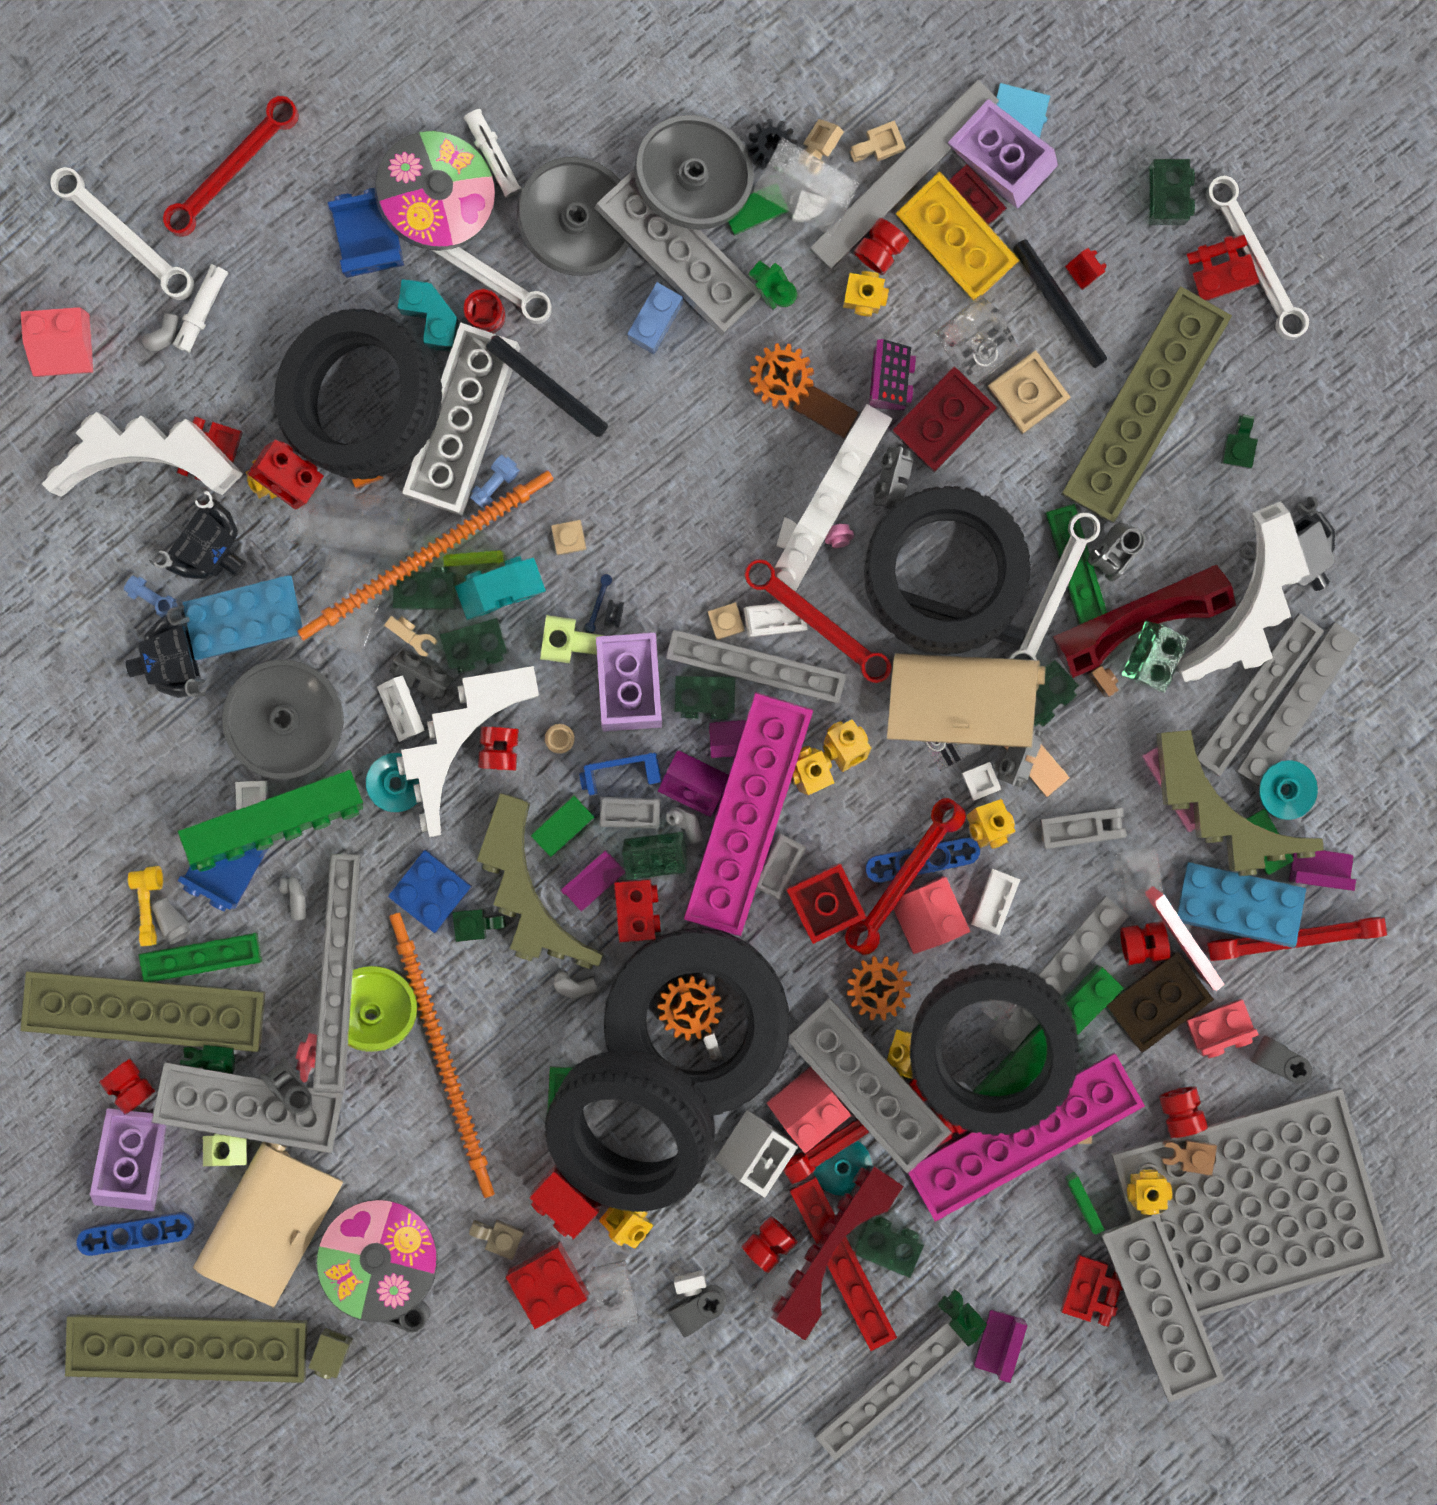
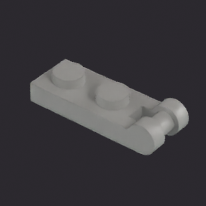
[1040,807,1127,849]

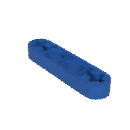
[865,838,980,882]
[76,1212,194,1256]

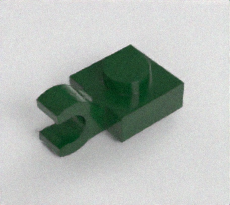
[1221,414,1258,469]
[452,909,506,942]
[180,1045,235,1074]
[938,1289,987,1347]

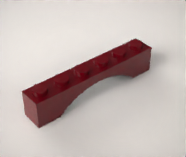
[1053,564,1237,678]
[771,1165,904,1341]

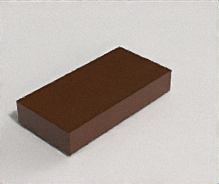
[792,386,859,439]

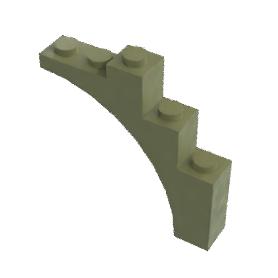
[1156,730,1324,876]
[477,793,604,969]

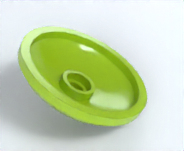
[348,966,417,1052]

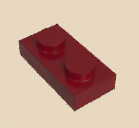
[949,164,1007,225]

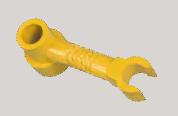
[128,866,163,947]

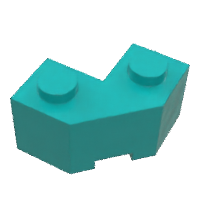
[397,279,460,352]
[455,556,546,620]

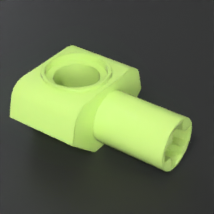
[540,615,604,663]
[203,1133,247,1166]

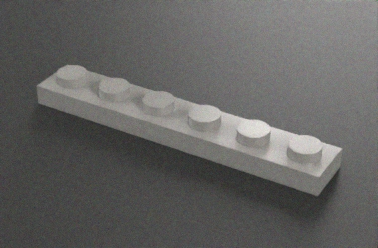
[1197,614,1324,776]
[1235,622,1360,787]
[666,630,846,704]
[989,896,1129,1052]
[815,1318,966,1461]

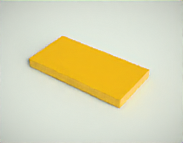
[895,172,1020,302]

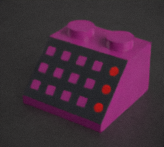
[869,339,916,411]

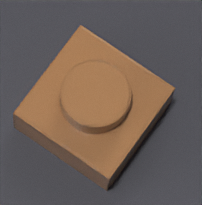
[1088,666,1119,698]

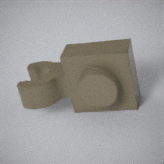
[469,1220,524,1260]

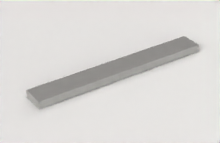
[810,80,999,270]
[313,854,361,1093]

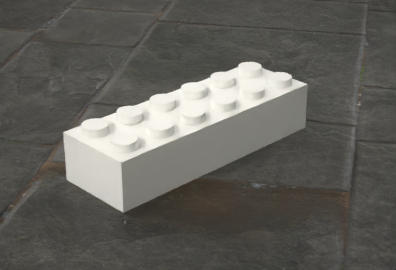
[402,323,520,516]

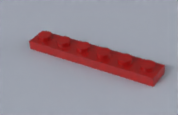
[789,1176,897,1351]

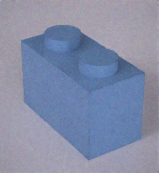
[627,282,683,354]

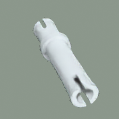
[464,109,522,198]
[172,264,228,353]

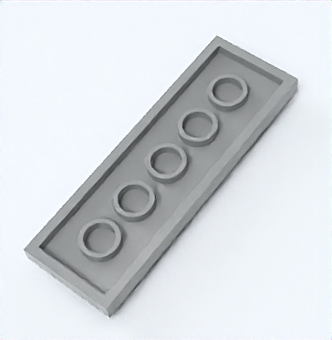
[594,170,762,336]
[788,998,953,1174]
[152,1062,343,1154]
[1100,1214,1225,1403]

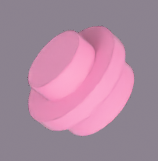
[825,524,854,548]

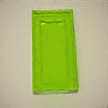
[443,550,506,567]

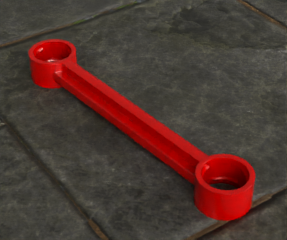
[163,96,299,237]
[744,559,891,683]
[845,798,966,955]
[1207,917,1388,961]
[783,1079,927,1184]

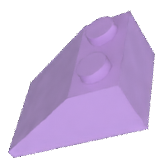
[948,99,1058,209]
[596,633,662,732]
[90,1108,166,1211]

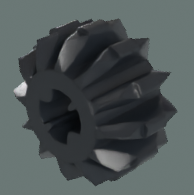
[747,119,798,172]

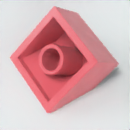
[21,307,93,377]
[893,876,971,954]
[766,1066,851,1153]

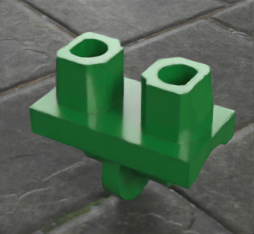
[749,261,797,310]

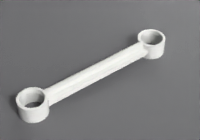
[50,167,194,300]
[1206,176,1309,340]
[405,241,552,324]
[1007,513,1100,660]

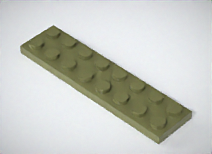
[1061,286,1232,524]
[20,971,266,1052]
[65,1314,307,1383]

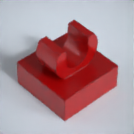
[1065,248,1107,290]

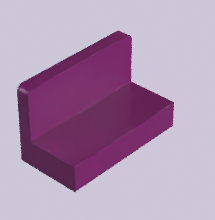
[709,720,746,758]
[657,751,729,817]
[560,850,626,912]
[1289,851,1357,891]
[974,1310,1028,1383]

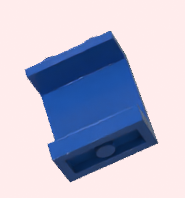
[328,188,405,278]
[579,753,662,795]
[178,818,269,911]

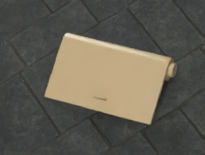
[887,653,1046,748]
[193,1142,343,1307]

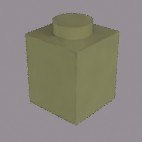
[308,1328,353,1379]

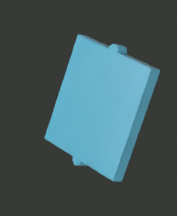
[996,83,1050,138]

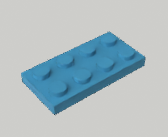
[182,576,302,660]
[1177,862,1307,948]

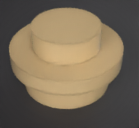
[545,724,575,754]

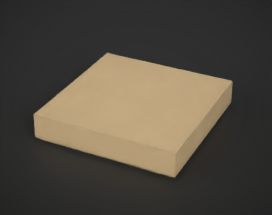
[987,350,1071,434]

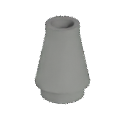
[151,898,191,944]

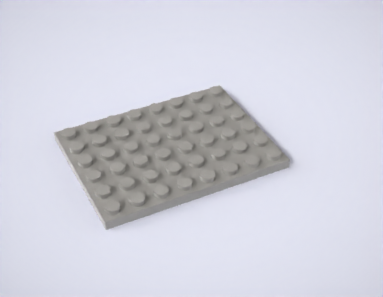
[1111,1087,1392,1317]

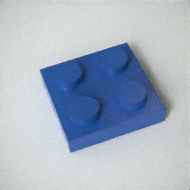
[388,850,472,933]

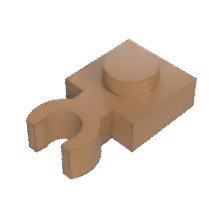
[1161,1139,1217,1176]

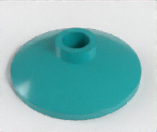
[366,753,420,813]
[1259,760,1318,820]
[813,1140,872,1196]

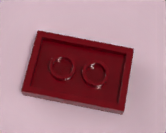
[891,366,997,473]

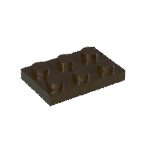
[1107,951,1214,1053]

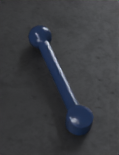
[584,574,612,633]

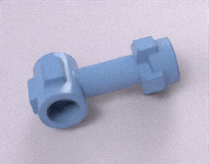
[470,455,520,509]
[124,575,178,618]

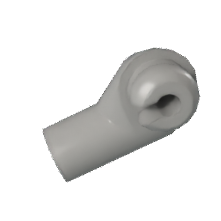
[142,313,179,352]
[666,807,704,844]
[279,876,306,920]
[553,972,598,999]

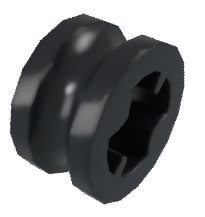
[604,600,624,629]

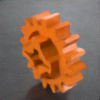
[750,343,815,409]
[846,955,911,1021]
[657,974,722,1041]

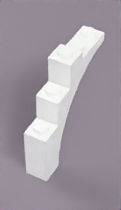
[769,404,893,592]
[42,412,243,497]
[1174,501,1310,682]
[397,666,539,837]

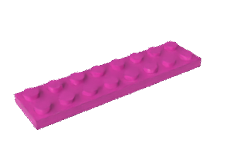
[684,692,813,936]
[908,1052,1145,1222]

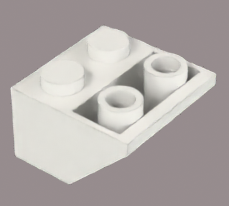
[714,1110,798,1197]

